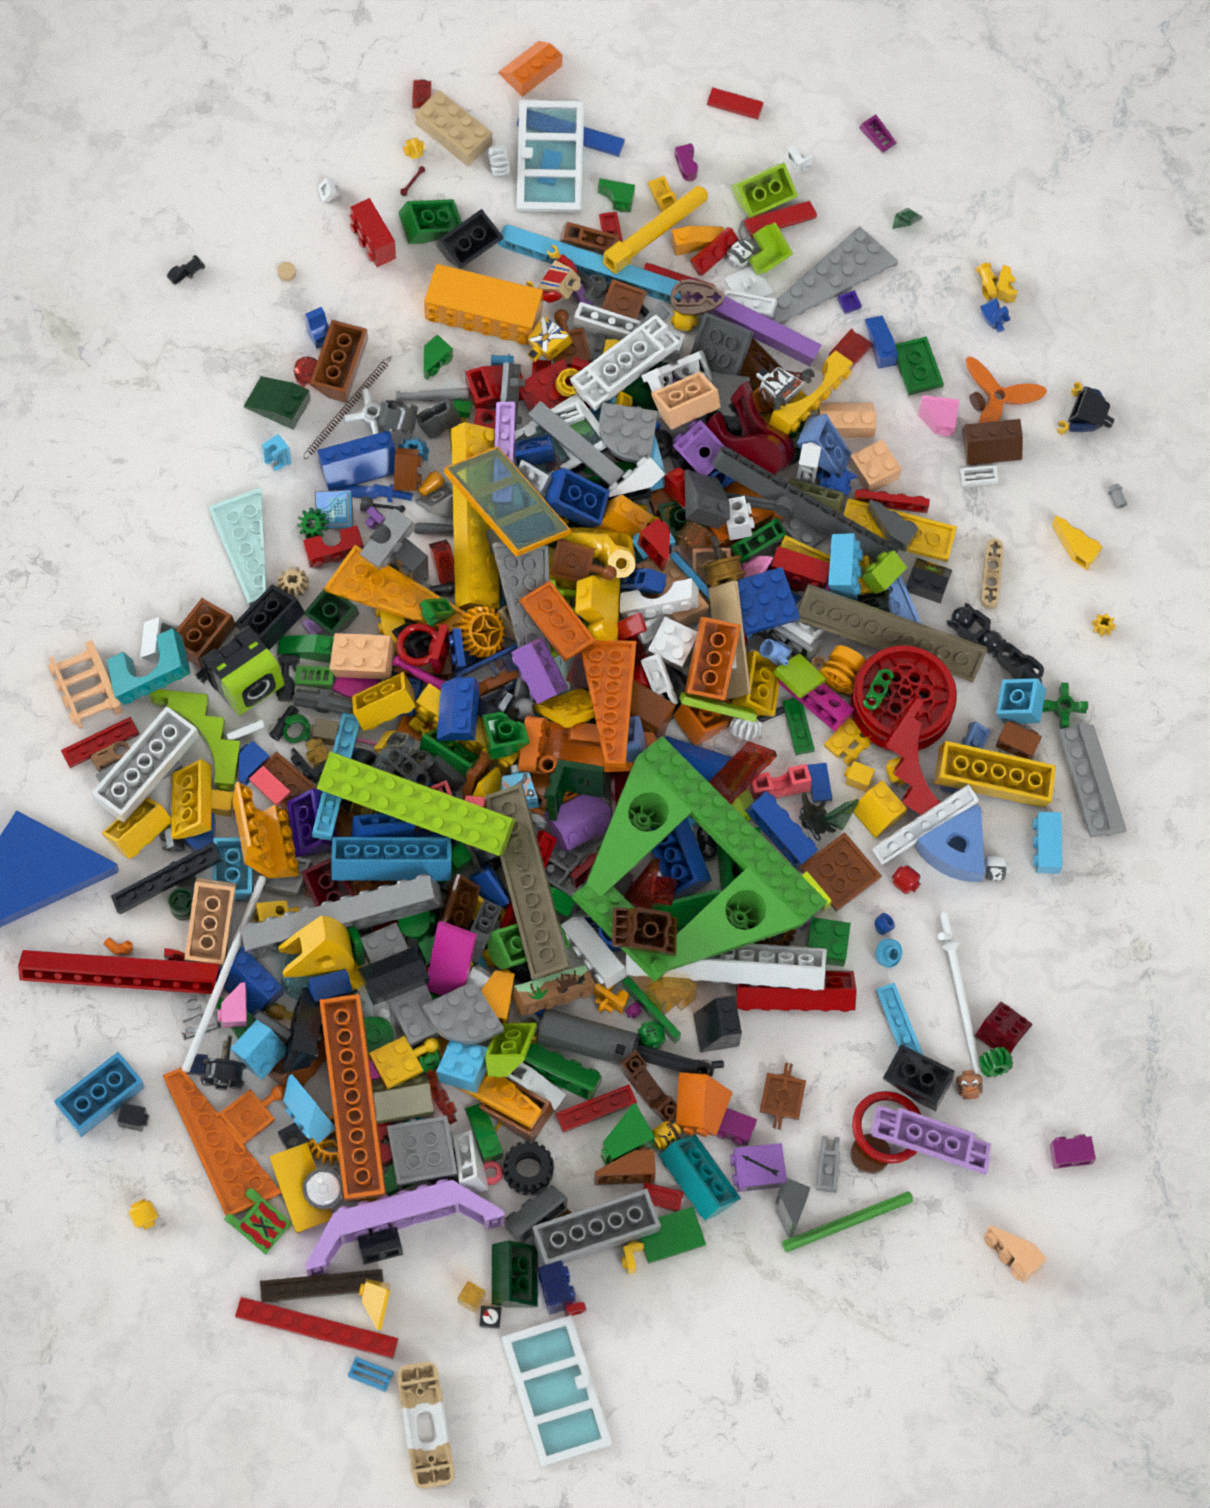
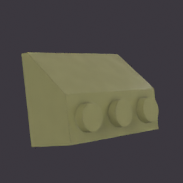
[372,1072,434,1124]

